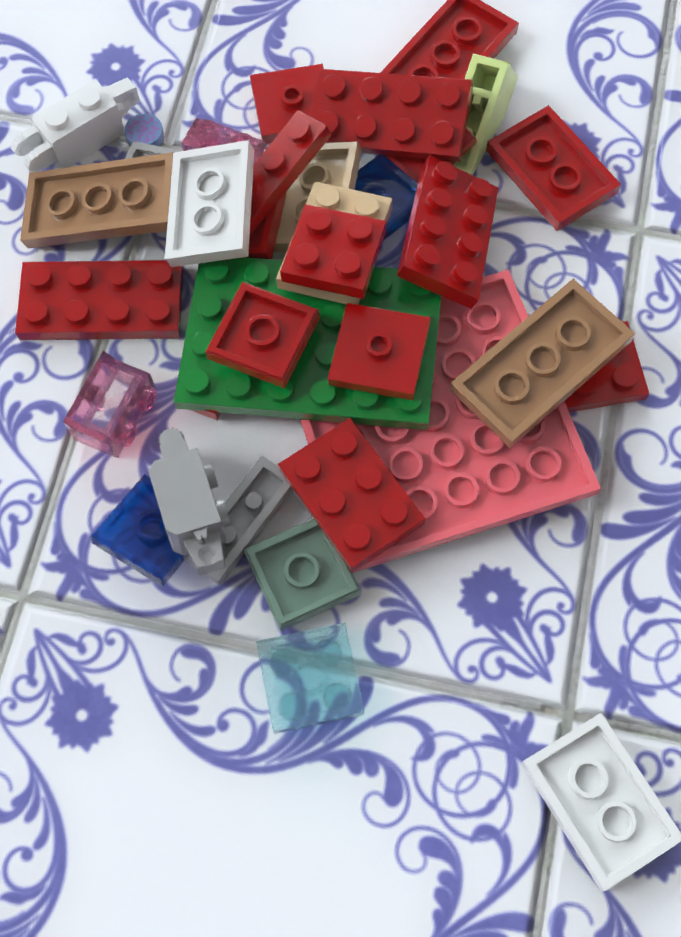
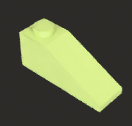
[453,54,518,175]

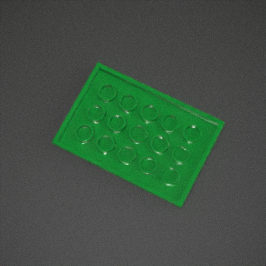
[173,257,441,430]

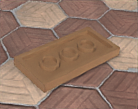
[20,152,174,248]
[450,278,635,448]

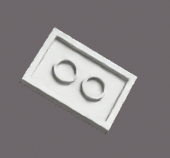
[165,140,254,267]
[521,713,681,892]

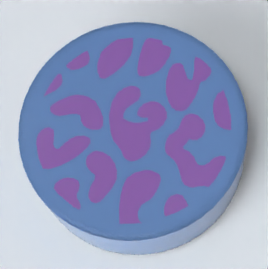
[124,114,164,147]

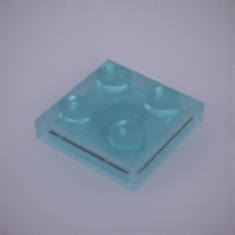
[256,623,364,734]

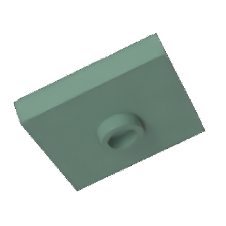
[244,519,361,632]

